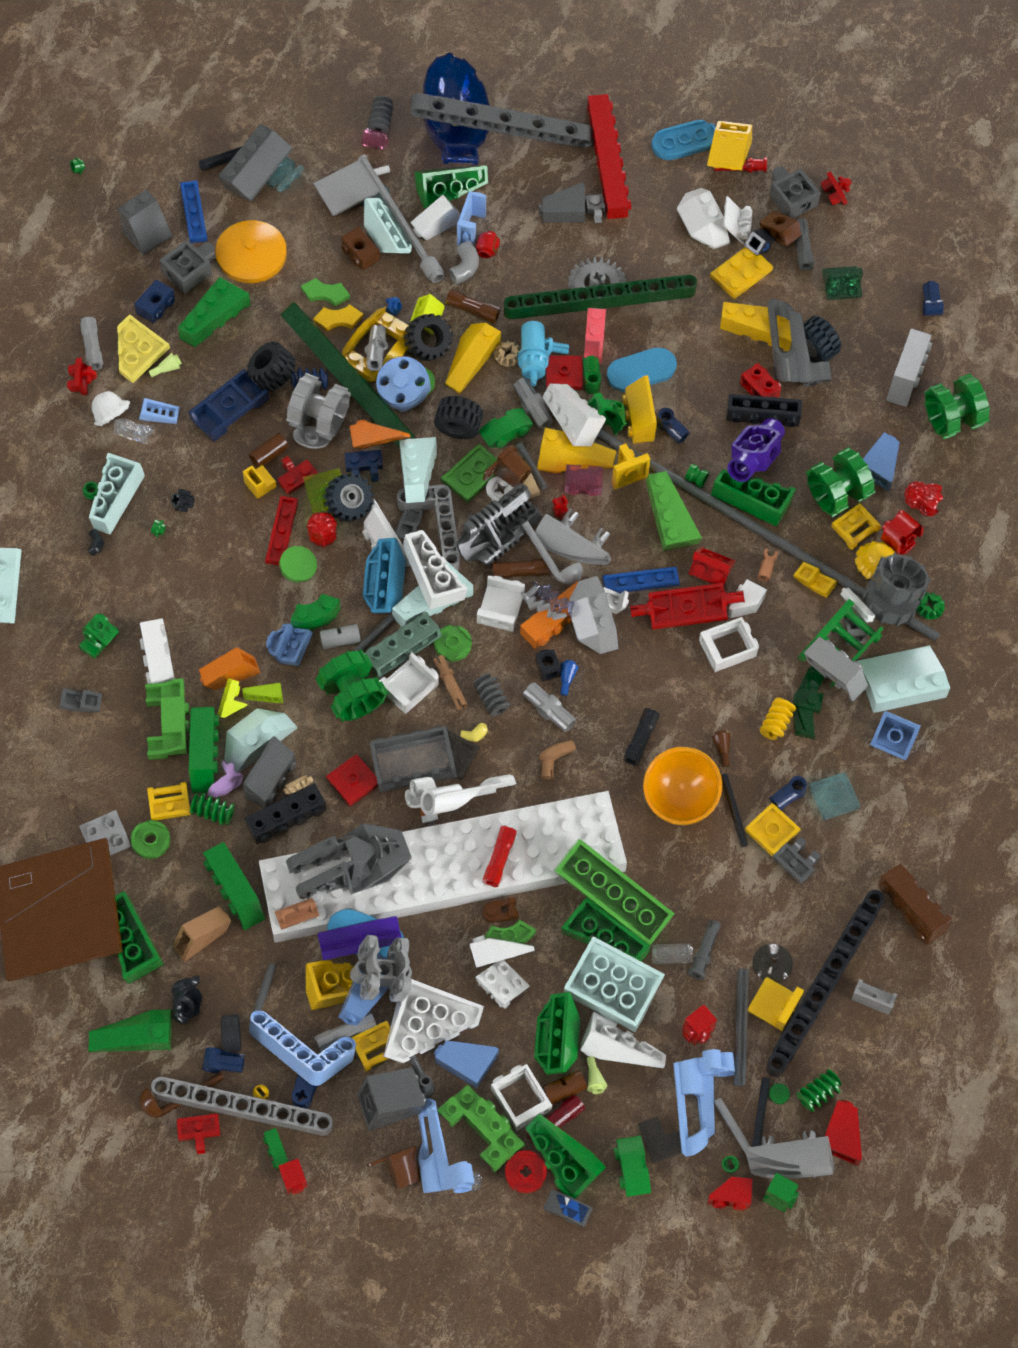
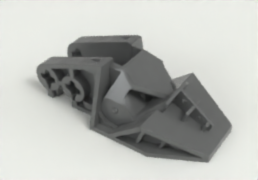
[286,823,412,899]

